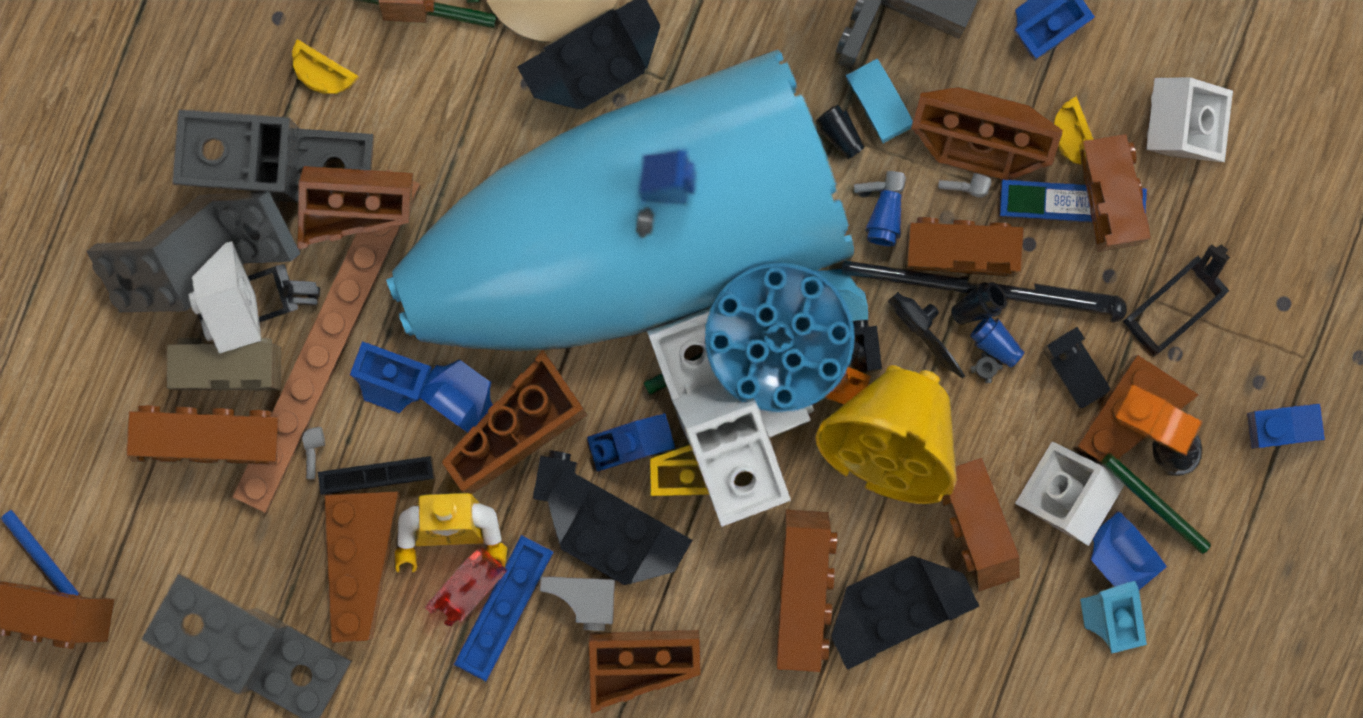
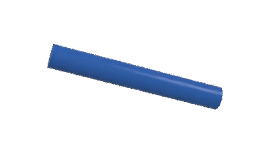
[0,510,79,595]

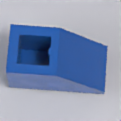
[640,149,697,204]
[587,413,675,472]

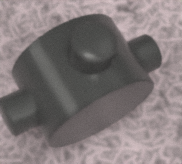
[636,207,654,238]
[970,352,1002,384]

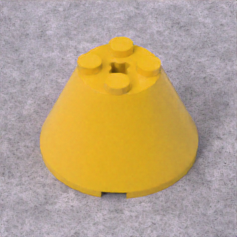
[816,365,956,504]

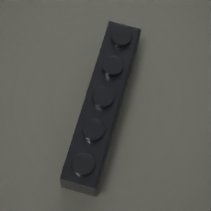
[318,456,435,495]

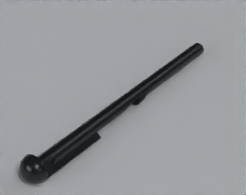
[841,260,1127,323]

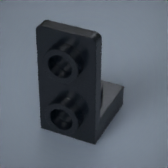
[852,320,882,372]
[1042,326,1111,408]

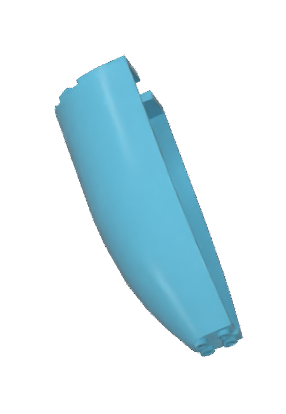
[386,49,854,351]

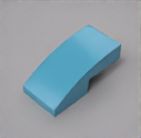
[846,59,913,143]

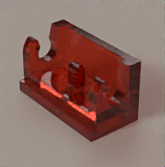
[424,546,508,626]

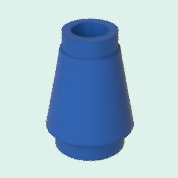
[865,190,902,247]
[970,317,1025,368]

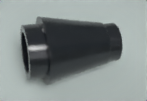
[815,104,865,160]
[951,282,1007,325]

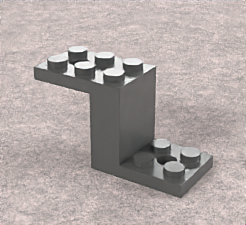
[835,0,978,70]
[172,109,374,202]
[86,191,301,313]
[141,574,352,718]

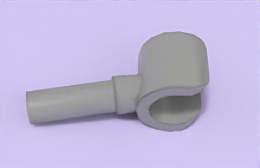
[854,171,906,193]
[939,173,992,198]
[302,427,325,479]

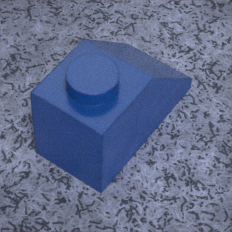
[1247,404,1325,449]

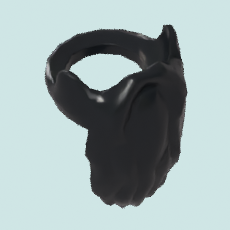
[1152,434,1203,476]

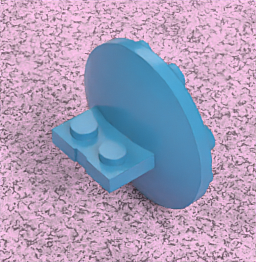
[705,263,854,412]

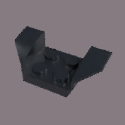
[517,0,661,109]
[547,468,693,585]
[831,556,980,670]

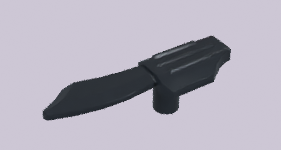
[888,292,965,379]

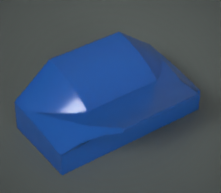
[1014,0,1095,61]
[350,341,432,413]
[420,359,493,433]
[1091,511,1167,590]

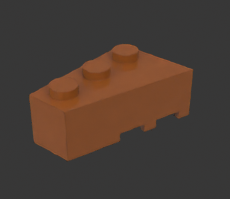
[1078,134,1151,252]
[297,166,413,250]
[905,217,1024,277]
[1073,355,1199,467]
[941,458,1020,592]
[0,581,115,649]
[589,630,701,714]

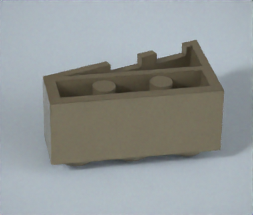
[167,338,281,390]

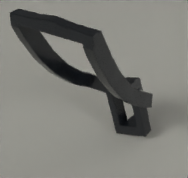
[1123,244,1230,357]
[197,264,320,325]

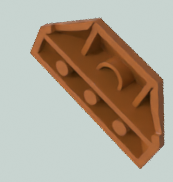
[911,87,1063,180]

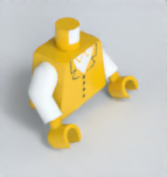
[394,493,507,573]

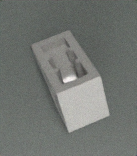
[540,576,615,631]

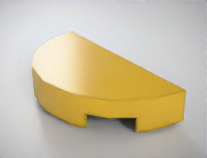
[292,39,359,95]
[1053,96,1093,165]

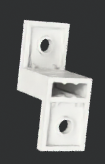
[647,307,791,526]

